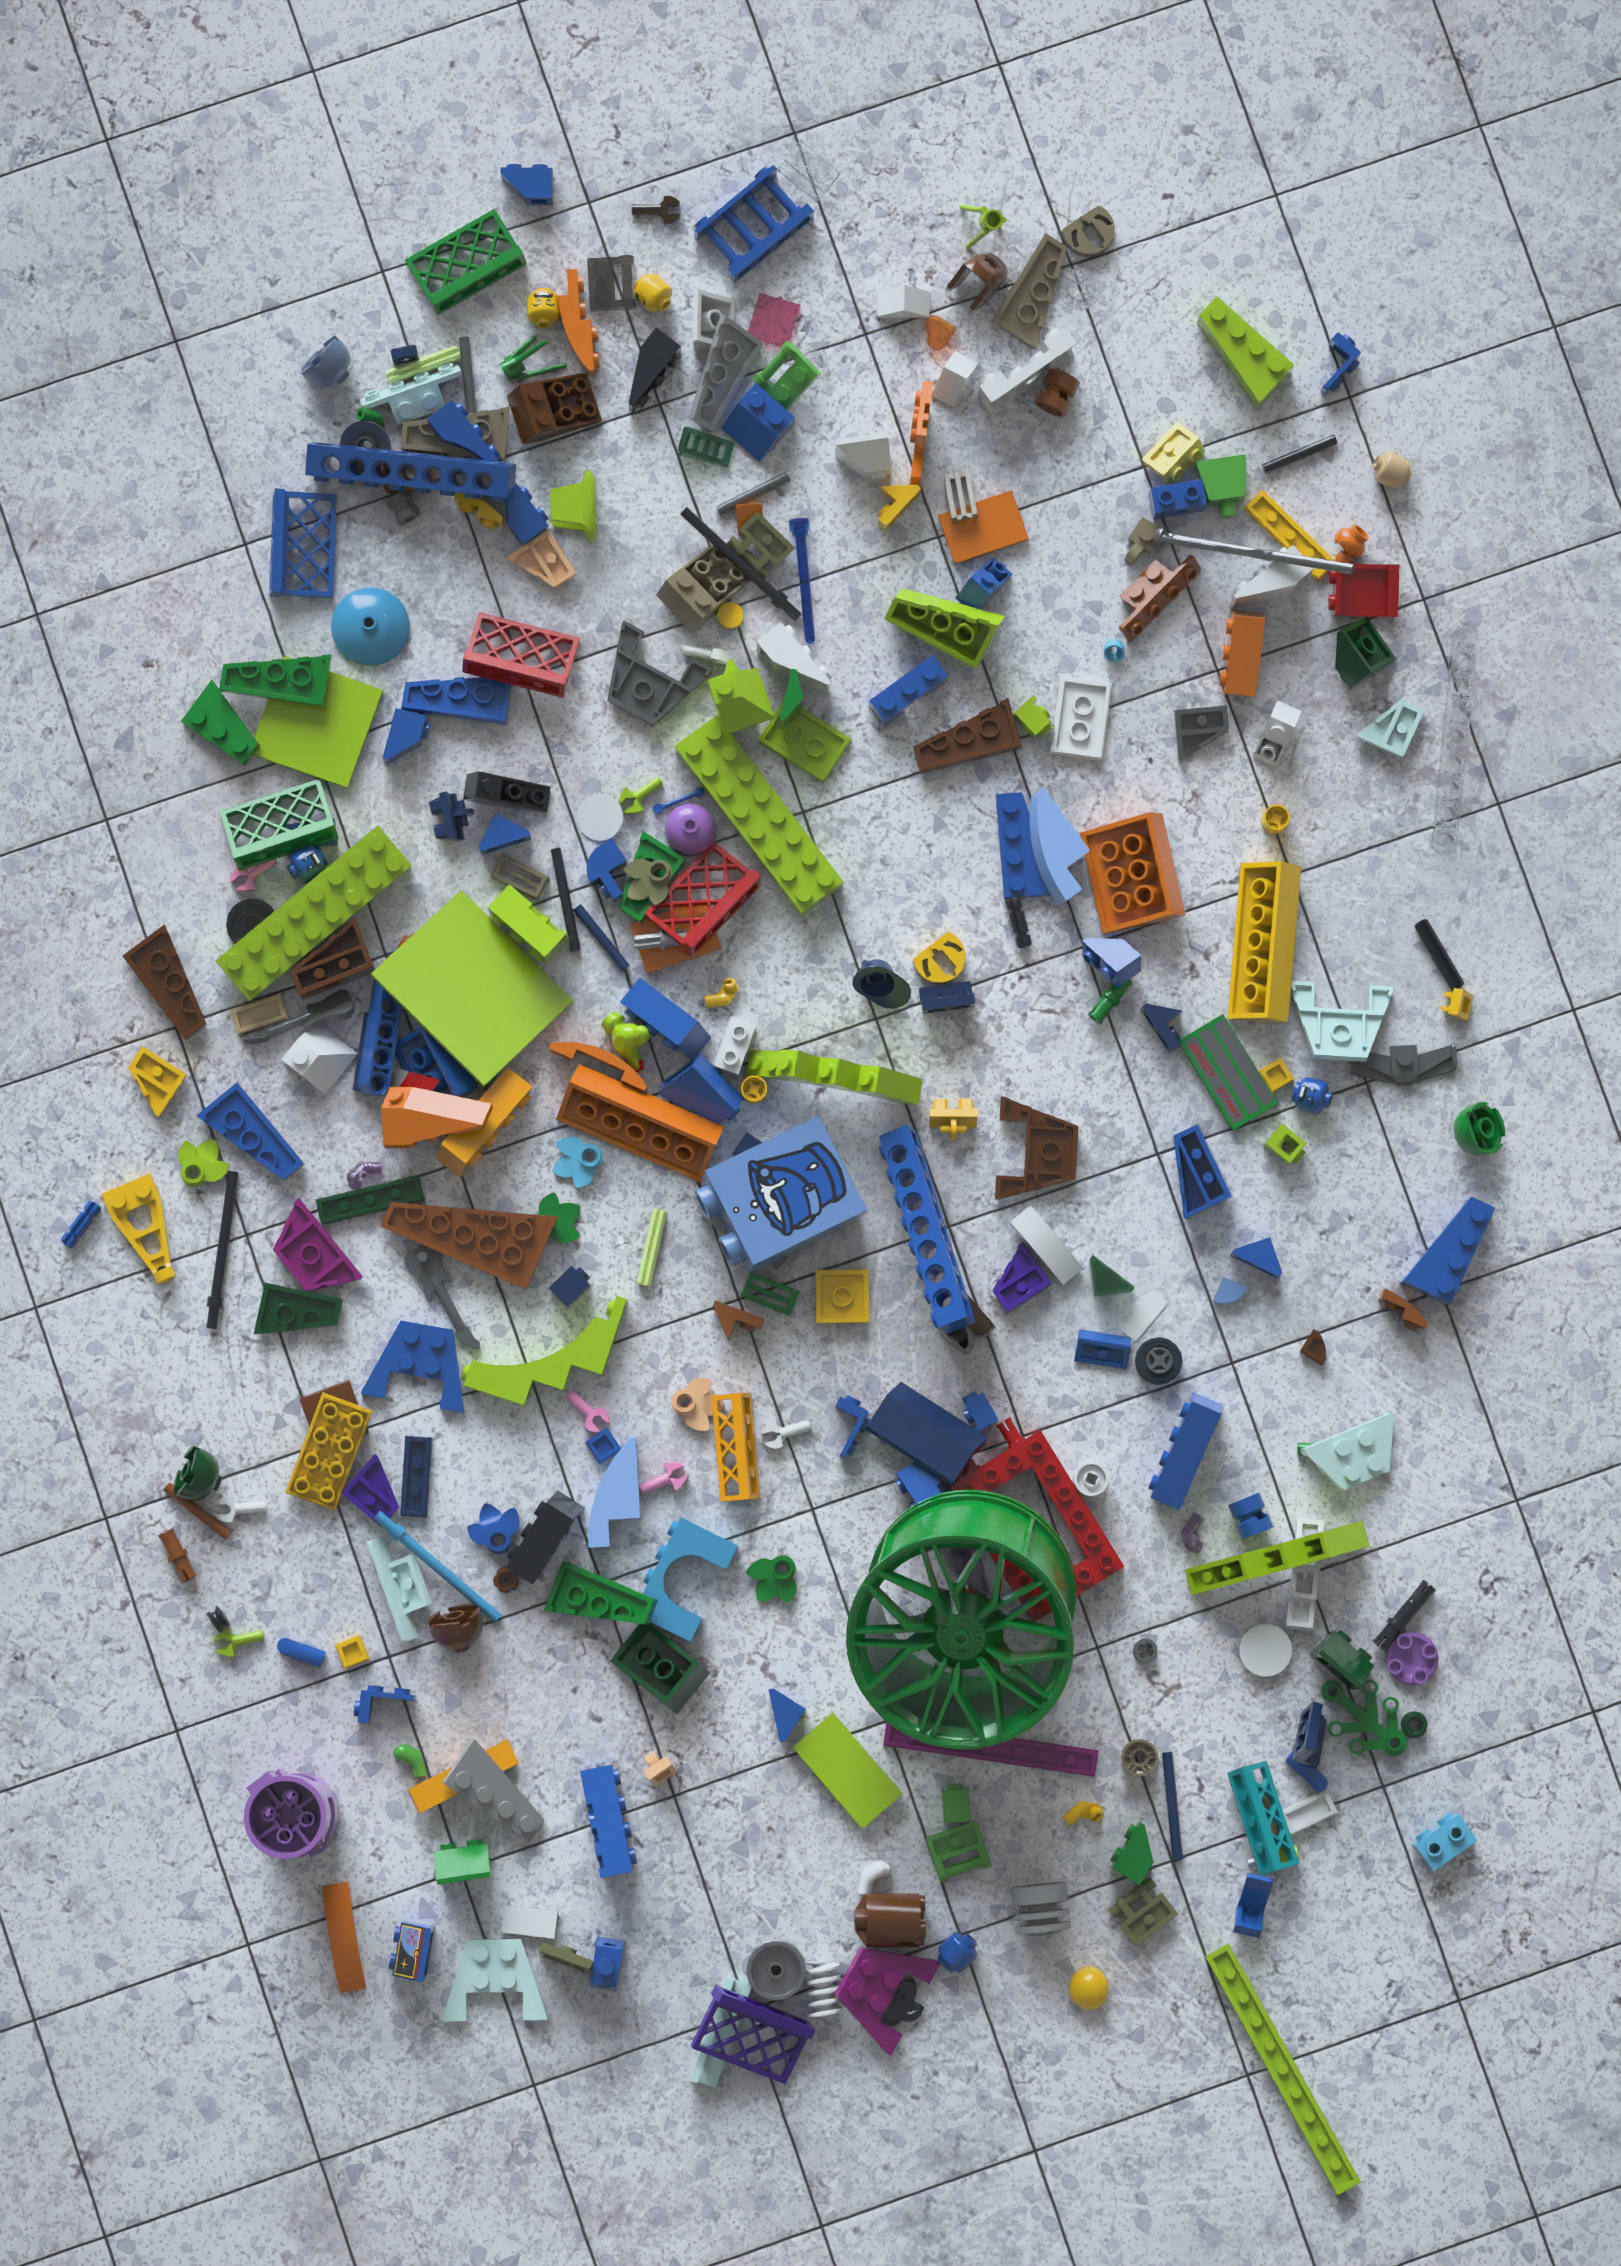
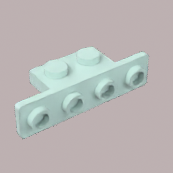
[360,363,462,425]
[367,1537,432,1643]

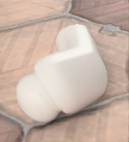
[858,1861,891,1895]

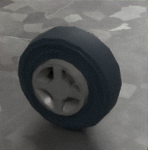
[1135,1337,1183,1385]

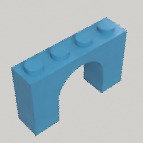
[643,1517,738,1642]

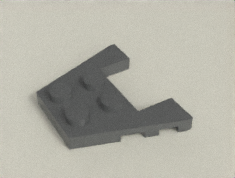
[607,620,713,727]

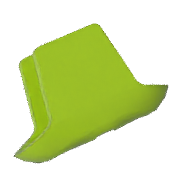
[550,469,598,544]

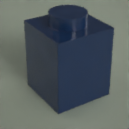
[549,1265,591,1308]

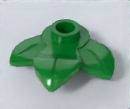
[537,1193,581,1243]
[746,1555,797,1603]

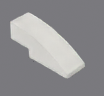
[1010,1205,1083,1286]

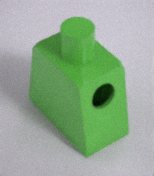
[1194,454,1246,519]

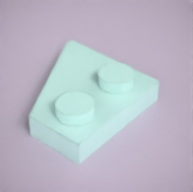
[1356,700,1425,759]

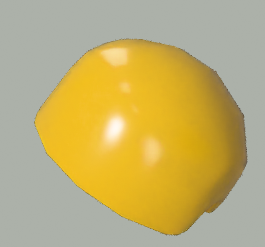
[1069,1966,1109,2010]

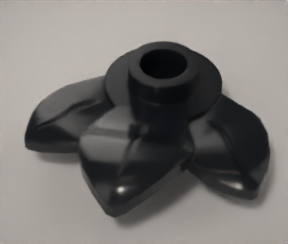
[880,1979,924,2027]

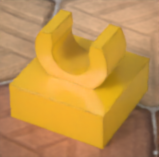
[1441,988,1474,1021]

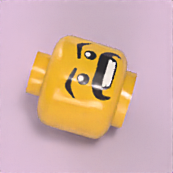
[634,274,672,313]
[526,288,561,329]

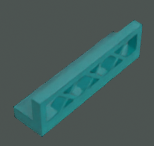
[1227,1761,1300,1876]

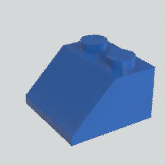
[721,383,795,462]

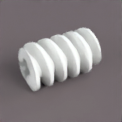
[806,1961,842,2017]

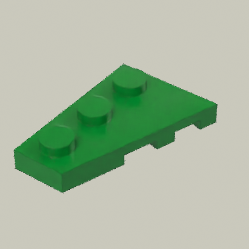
[181,680,260,766]
[619,831,686,924]

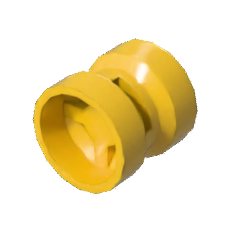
[1261,804,1290,834]
[741,1076,767,1104]

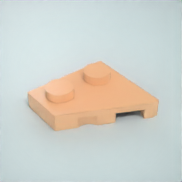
[507,529,577,588]

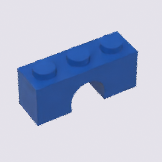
[869,655,948,727]

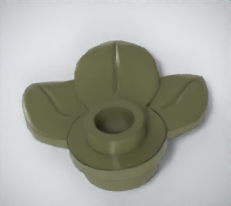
[623,859,673,906]

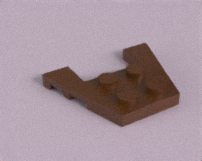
[994,1096,1079,1200]

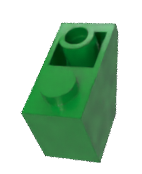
[1110,1822,1154,1885]

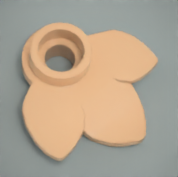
[671,1378,725,1431]

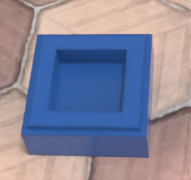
[585,1428,621,1464]

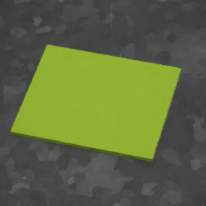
[370,890,573,1087]

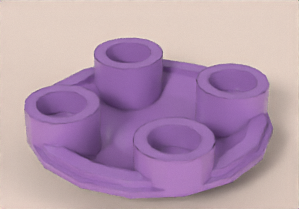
[1385,1632,1439,1685]

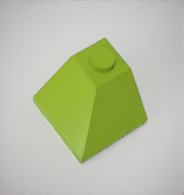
[708,668,775,735]

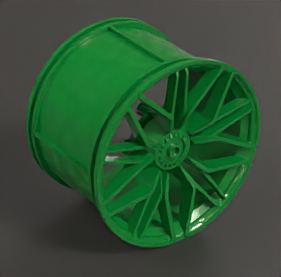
[846,1490,1077,1749]

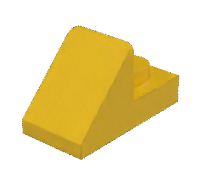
[878,485,921,532]

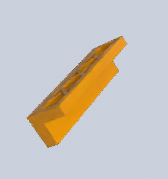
[712,1393,760,1502]

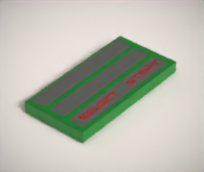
[1178,1014,1278,1131]

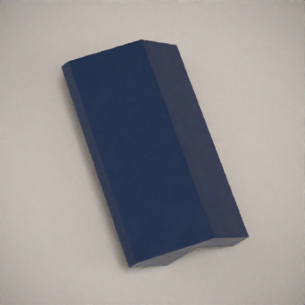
[865,1382,988,1486]

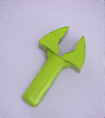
[618,777,663,815]
[213,1628,265,1657]

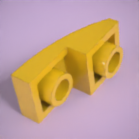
[454,492,504,530]

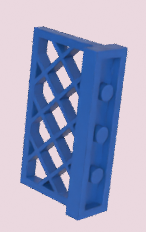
[269,488,337,599]

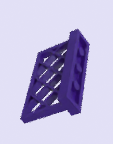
[690,1985,816,2084]

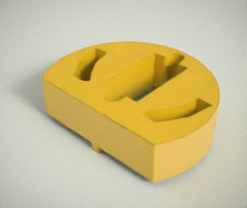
[913,932,966,984]

